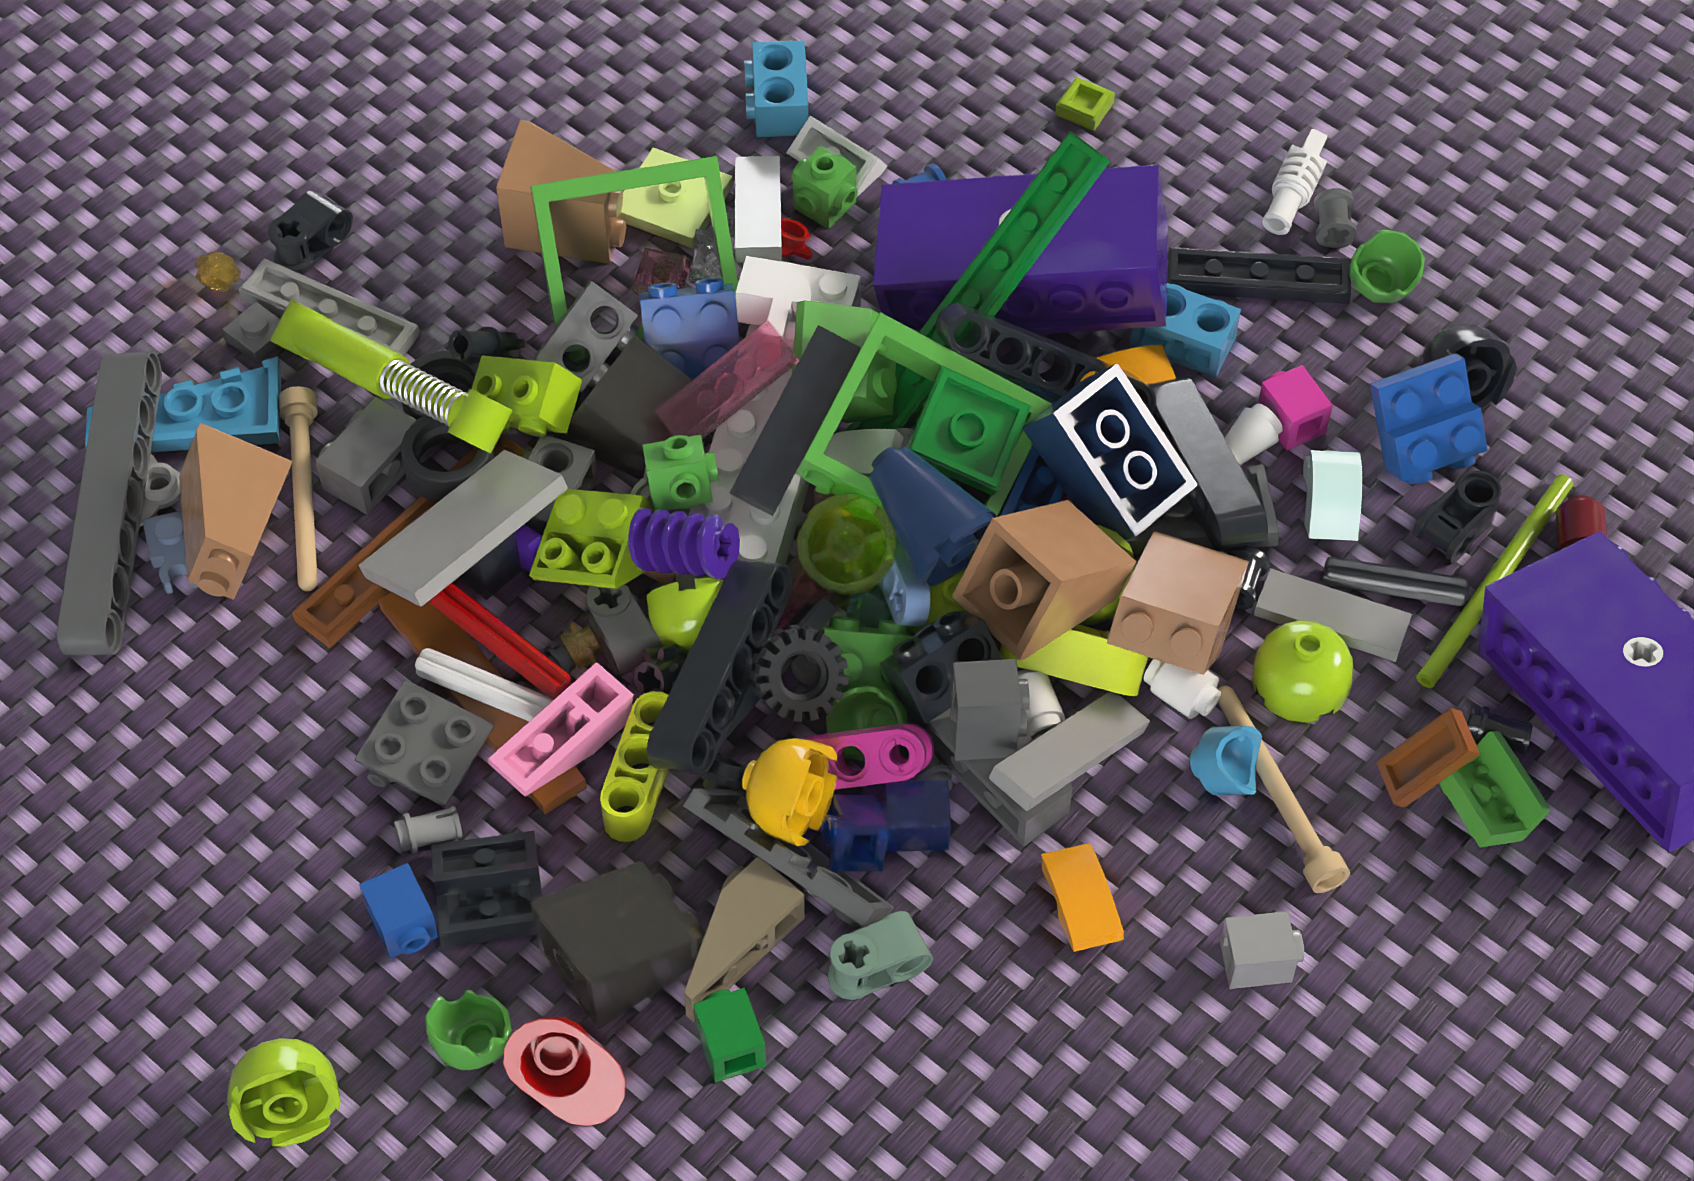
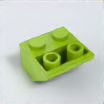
[529,489,654,589]

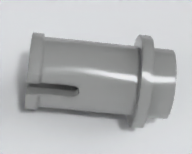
[394,806,462,854]

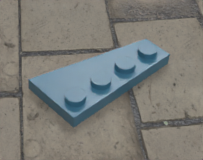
[85,357,281,452]

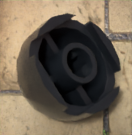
[1418,324,1517,415]

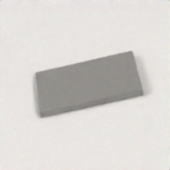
[359,450,568,607]

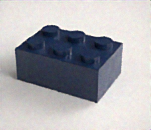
[1022,363,1198,540]

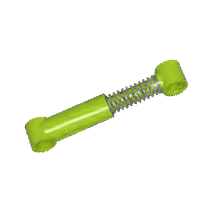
[270,299,513,454]

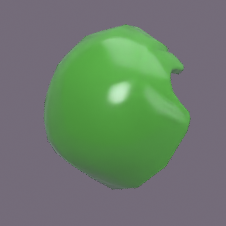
[1349,230,1425,303]
[826,686,908,762]
[425,990,512,1070]

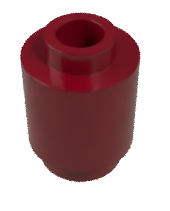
[1556,495,1607,551]

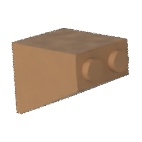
[496,120,626,264]
[179,423,293,600]
[952,500,1136,660]
[1107,531,1249,675]

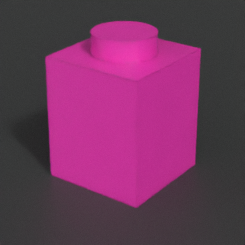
[1258,365,1333,451]

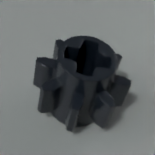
[633,644,687,695]

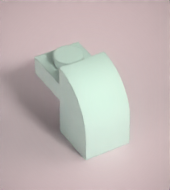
[1303,450,1362,541]

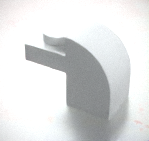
[736,256,812,368]

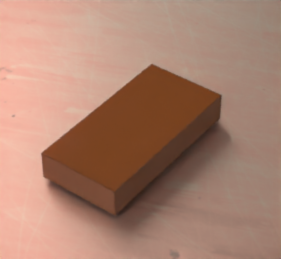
[1376,708,1480,808]

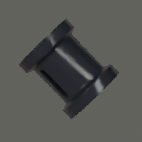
[1227,546,1270,610]

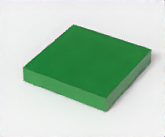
[907,366,1031,496]

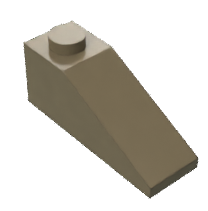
[684,857,805,1022]

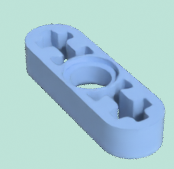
[872,530,930,627]

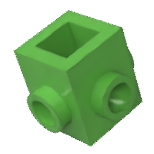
[792,146,858,229]
[643,435,719,512]

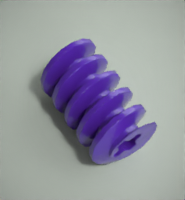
[628,508,740,579]

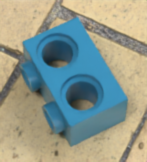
[744,40,808,137]
[1130,283,1241,378]

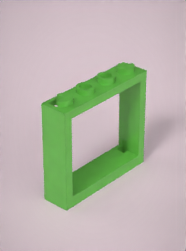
[530,156,741,360]
[795,312,1052,560]

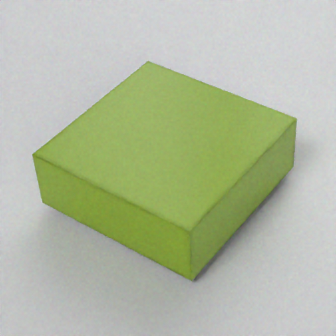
[1055,76,1115,131]

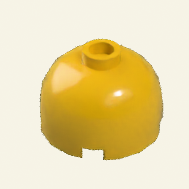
[742,738,837,846]

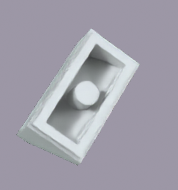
[786,116,887,196]

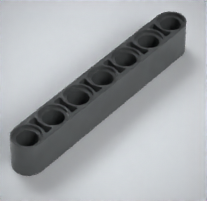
[57,352,162,656]

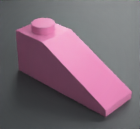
[488,662,634,796]

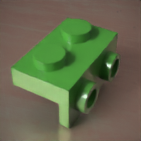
[815,616,916,694]
[1439,731,1550,848]

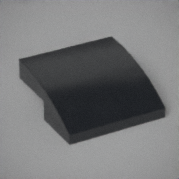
[431,831,546,948]

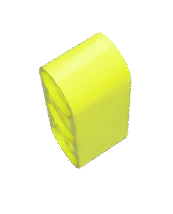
[999,624,1148,696]
[600,691,669,842]

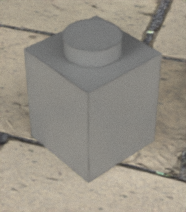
[1220,911,1304,989]

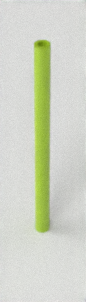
[1416,474,1573,688]

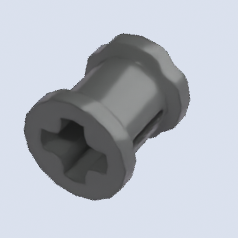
[1313,188,1357,249]

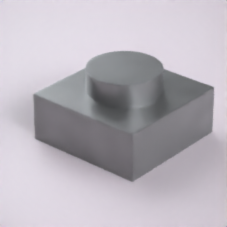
[222,302,280,364]

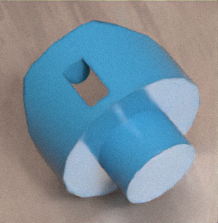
[1190,726,1262,795]

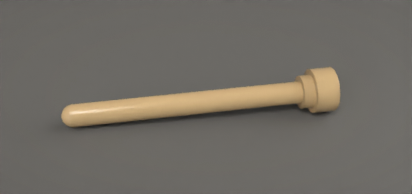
[279,386,318,591]
[1217,686,1350,893]

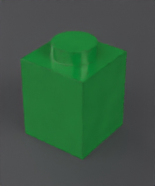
[693,988,766,1083]

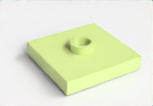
[619,148,733,248]

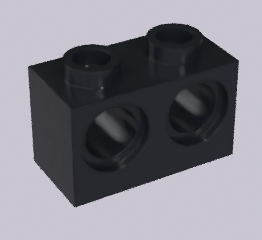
[880,610,1003,724]

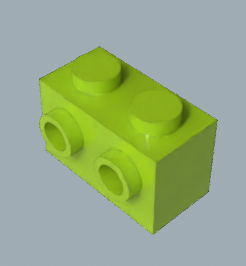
[472,356,583,437]

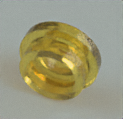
[195,251,241,291]
[560,621,603,670]

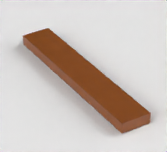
[292,433,526,648]
[378,592,587,815]

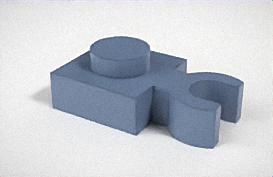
[143,511,199,594]

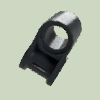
[268,190,353,274]
[1413,470,1502,563]

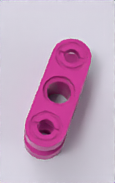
[800,723,934,789]

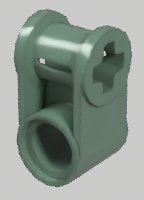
[828,911,933,1000]

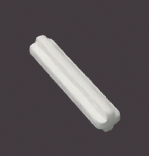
[414,648,553,722]

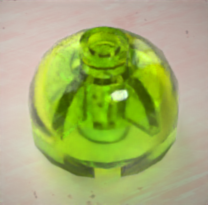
[797,494,898,596]

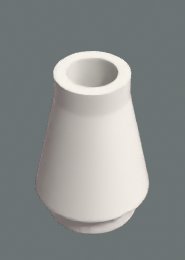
[1225,404,1283,465]

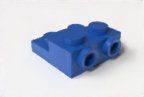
[639,278,740,389]
[1370,353,1488,484]

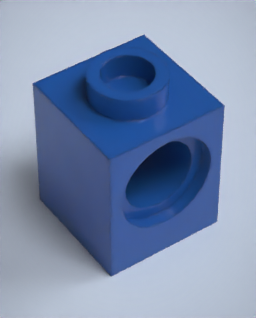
[359,863,439,959]

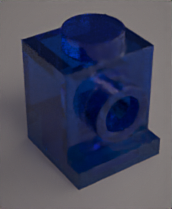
[823,795,889,872]

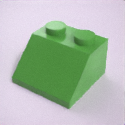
[792,300,897,423]

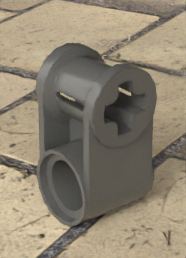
[586,584,663,677]

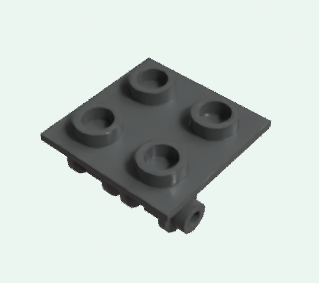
[354,679,494,807]

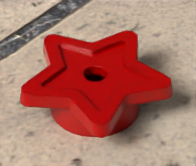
[781,218,813,260]

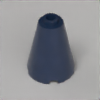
[869,447,997,586]

